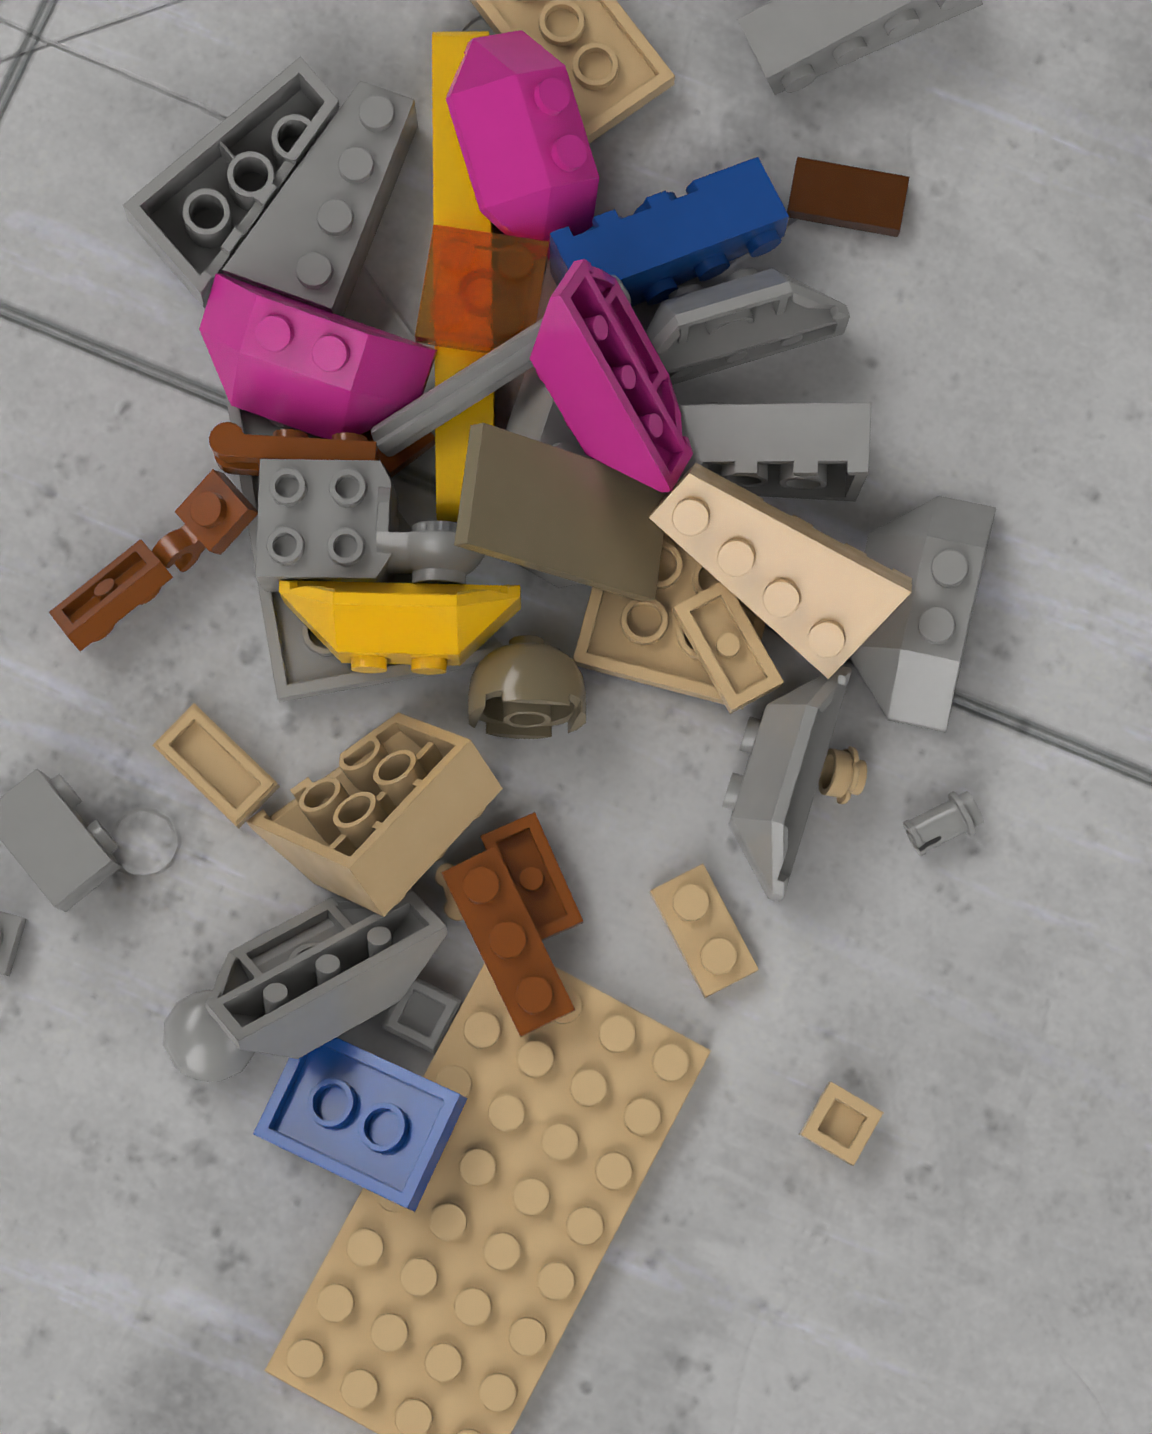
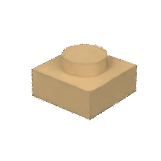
[799,1081,884,1166]

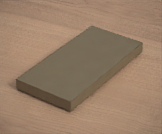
[454,423,668,602]

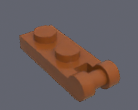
[209,422,380,476]

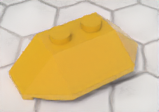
[279,580,521,675]

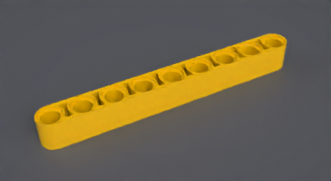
[432,31,495,522]

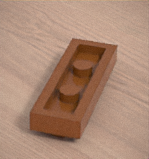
[441,846,575,1037]

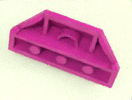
[446,30,599,263]
[529,259,693,493]
[199,273,437,439]

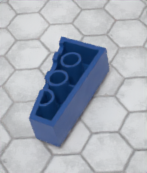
[550,157,789,307]

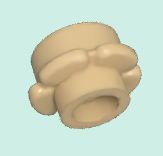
[818,746,867,804]

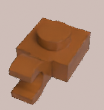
[152,469,258,572]

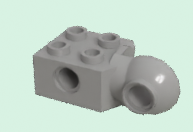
[255,459,485,592]

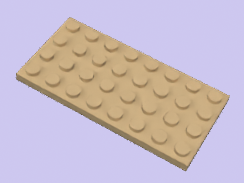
[264,963,711,1434]

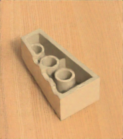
[649,463,912,679]

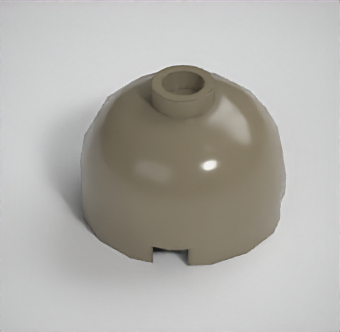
[468,635,586,739]

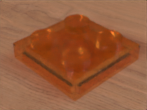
[415,224,549,353]

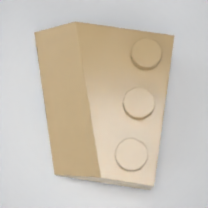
[246,712,503,917]

